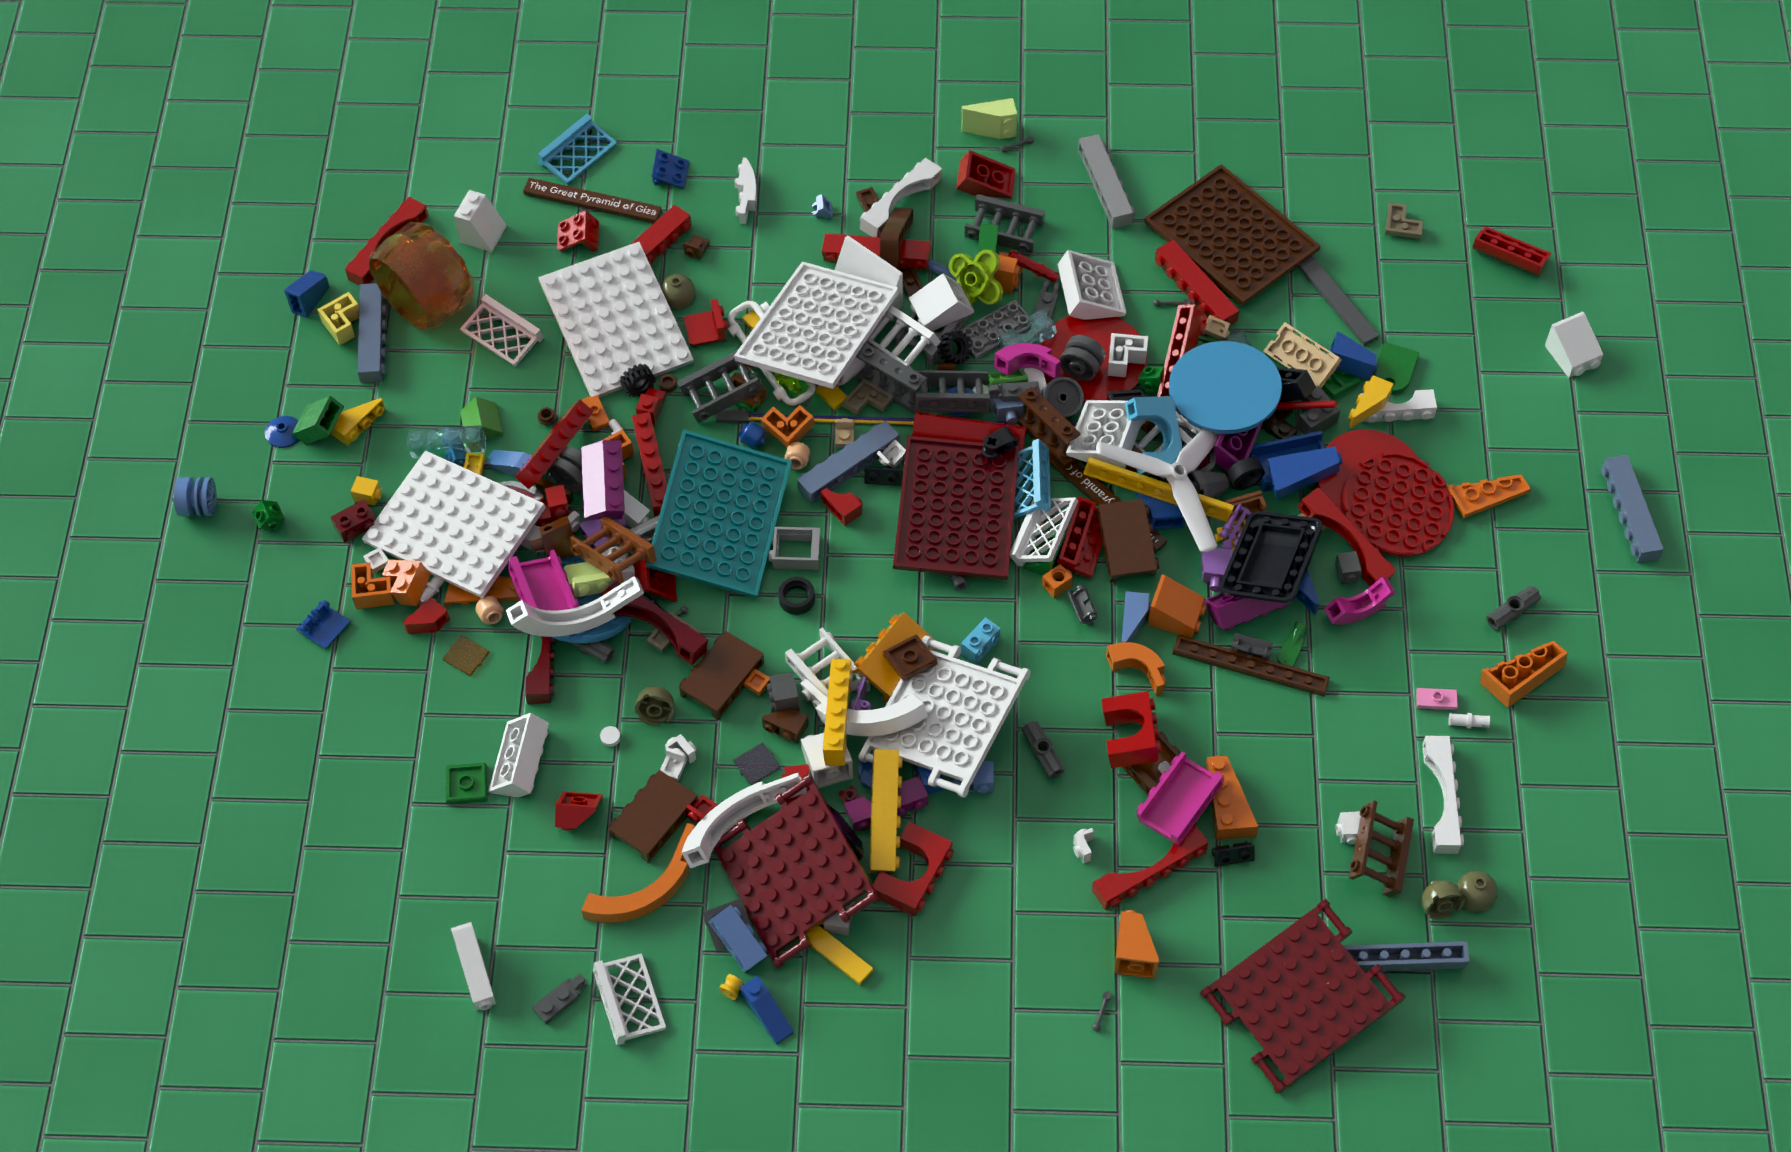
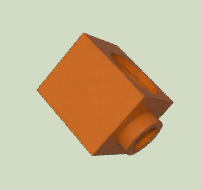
[1042,564,1073,598]

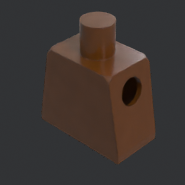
[530,516,576,558]

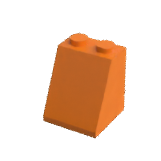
[1148,575,1207,639]
[1114,910,1159,979]

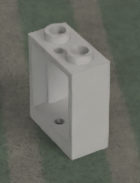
[769,527,821,570]

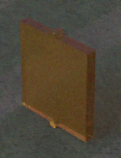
[442,635,489,676]

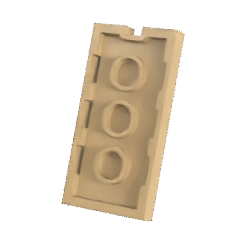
[1263,322,1342,388]

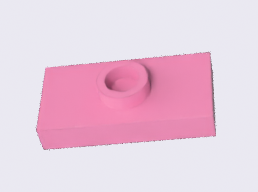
[1416,688,1458,710]

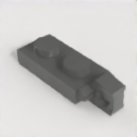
[988,381,1040,402]
[532,974,587,1024]

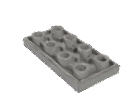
[959,300,1036,360]

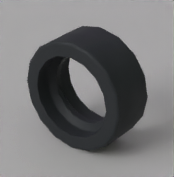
[1227,457,1265,490]
[778,577,815,615]

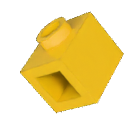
[350,476,382,506]

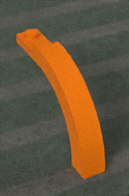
[581,823,695,923]

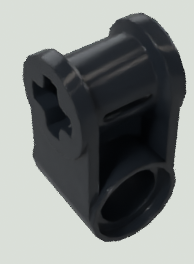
[982,426,1019,459]

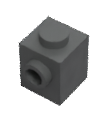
[1335,551,1362,583]

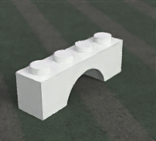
[1360,389,1437,423]

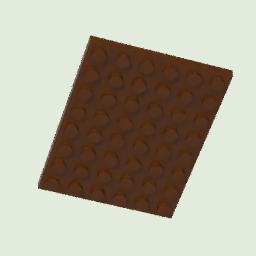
[1144,164,1321,306]

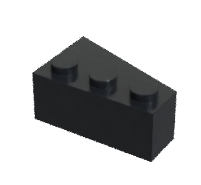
[1276,367,1316,402]

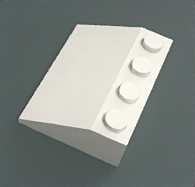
[835,235,903,309]
[1058,250,1126,320]
[1066,400,1143,469]

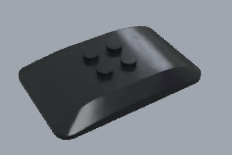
[1219,511,1322,603]

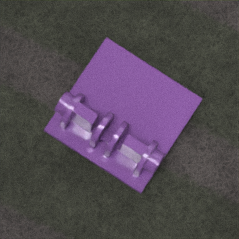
[850,676,871,710]

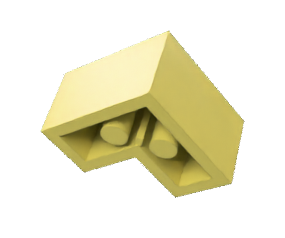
[317,292,359,345]

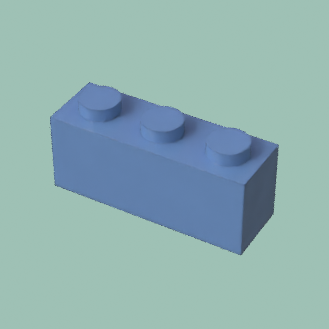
[708,905,767,972]

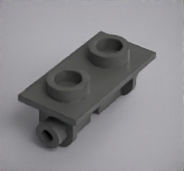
[1067,585,1097,626]
[1231,633,1273,660]

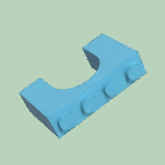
[1125,396,1182,475]

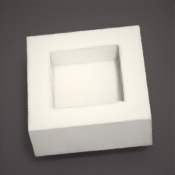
[363,547,388,573]

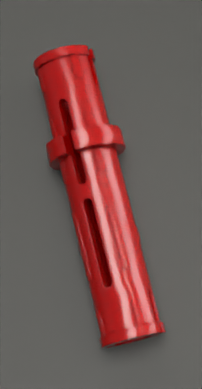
[1007,250,1059,283]

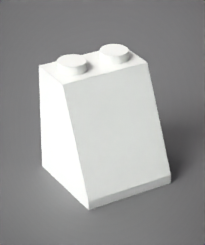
[454,190,507,252]
[909,273,974,331]
[1545,312,1604,378]
[801,733,853,788]

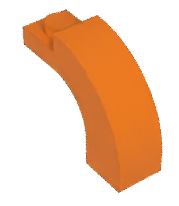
[1106,642,1166,696]

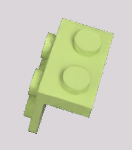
[564,562,612,598]

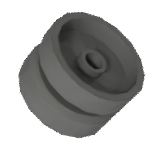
[1059,335,1106,381]
[1040,377,1084,419]
[549,446,583,494]

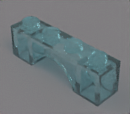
[407,425,486,458]

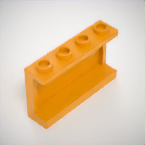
[852,612,936,703]

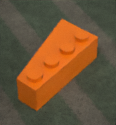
[1480,640,1568,708]
[1205,755,1258,840]

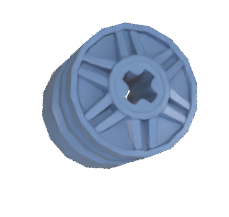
[174,477,217,517]

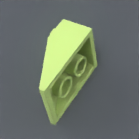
[962,98,1017,139]

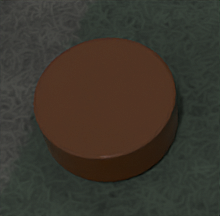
[659,374,677,393]

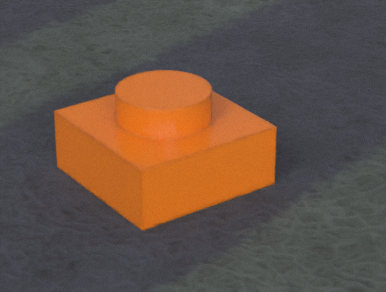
[743,669,770,696]

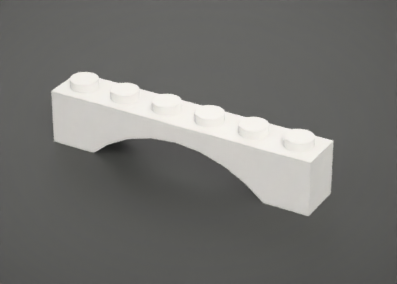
[860,158,942,237]
[1422,736,1464,854]

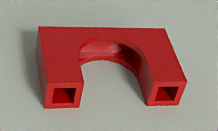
[1102,691,1162,769]
[873,822,954,917]

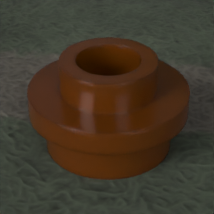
[538,407,556,425]

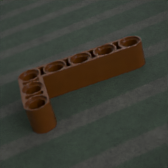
[880,207,913,271]

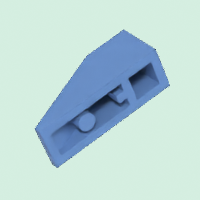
[485,450,535,485]
[1121,591,1152,643]

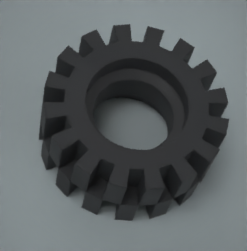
[937,330,972,364]
[620,364,656,397]

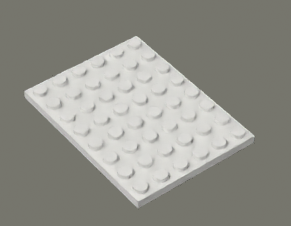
[538,242,694,397]
[734,262,899,389]
[362,451,546,599]

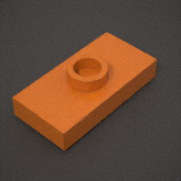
[582,395,609,432]

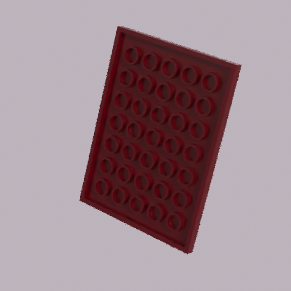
[893,436,1019,580]

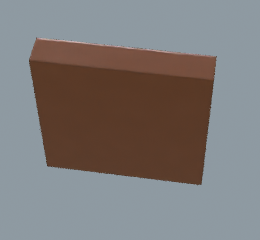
[883,634,938,682]

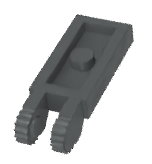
[1032,280,1060,326]

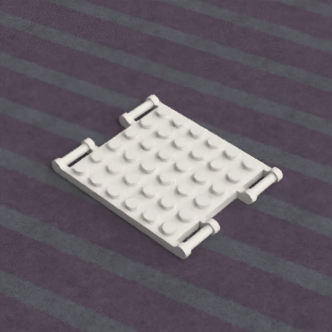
[859,636,1031,798]

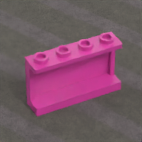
[508,550,579,611]
[1136,751,1224,846]

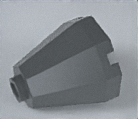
[1187,469,1230,499]

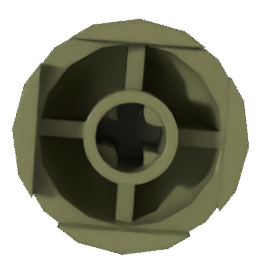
[660,274,696,311]
[635,686,675,725]
[1457,871,1497,913]
[1421,880,1465,919]

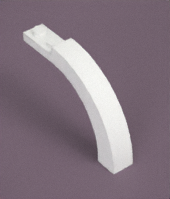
[506,576,644,637]
[800,679,928,736]
[682,773,807,868]

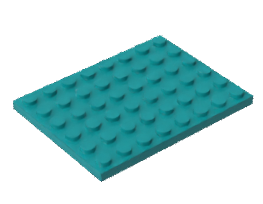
[645,429,792,598]

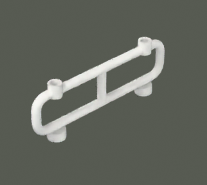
[727,301,816,406]

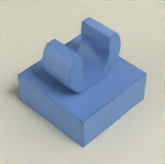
[812,194,833,219]

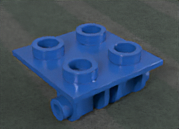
[651,149,689,189]
[296,600,351,649]

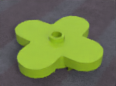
[949,250,1003,306]

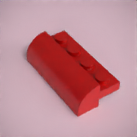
[1472,226,1551,276]
[1057,496,1102,579]

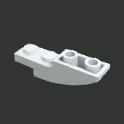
[735,157,757,225]

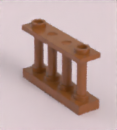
[570,515,657,583]

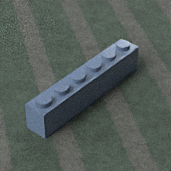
[358,283,388,383]
[797,420,900,504]
[1601,455,1664,563]
[1344,941,1470,972]

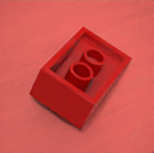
[956,150,1016,199]

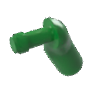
[736,401,760,413]

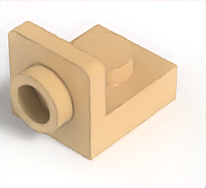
[1203,315,1230,341]
[835,418,854,448]

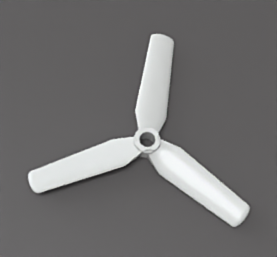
[1096,428,1220,552]

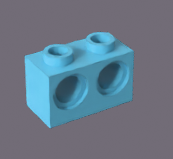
[960,617,1001,665]

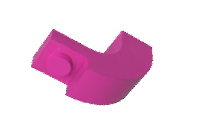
[994,343,1061,378]
[1324,577,1395,625]

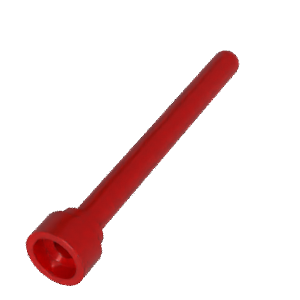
[1276,401,1337,410]

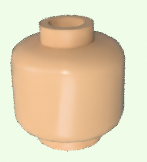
[784,442,810,469]
[475,596,504,625]

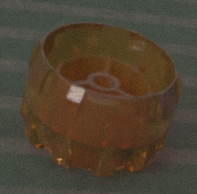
[369,222,474,330]

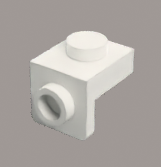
[877,440,906,468]
[665,734,696,764]
[660,747,687,782]
[1073,828,1094,864]

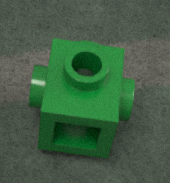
[1138,366,1164,393]
[252,500,285,531]

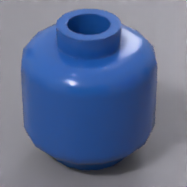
[739,422,767,449]

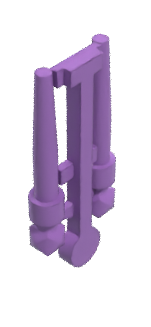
[1219,503,1251,549]

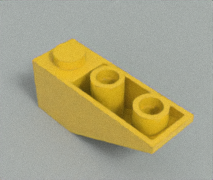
[1348,375,1394,428]
[331,398,386,446]

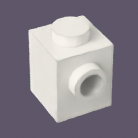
[1336,811,1361,845]

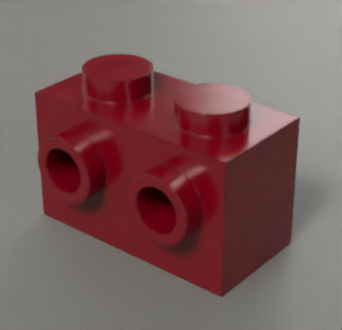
[331,499,376,543]

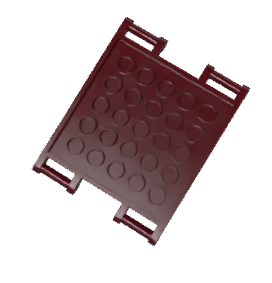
[714,773,880,969]
[1200,899,1406,1094]

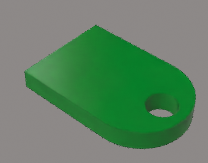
[1373,342,1419,394]

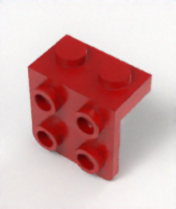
[557,210,599,252]
[684,299,728,346]

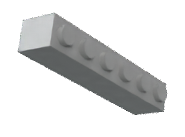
[1078,134,1135,229]

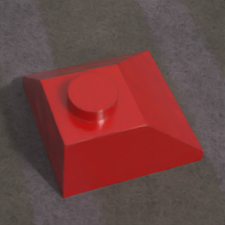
[632,560,677,602]
[555,791,603,831]

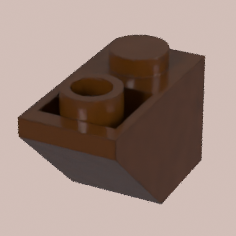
[762,708,809,744]

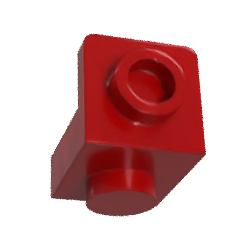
[686,794,717,823]

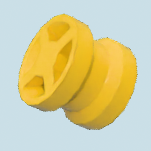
[719,974,744,1000]

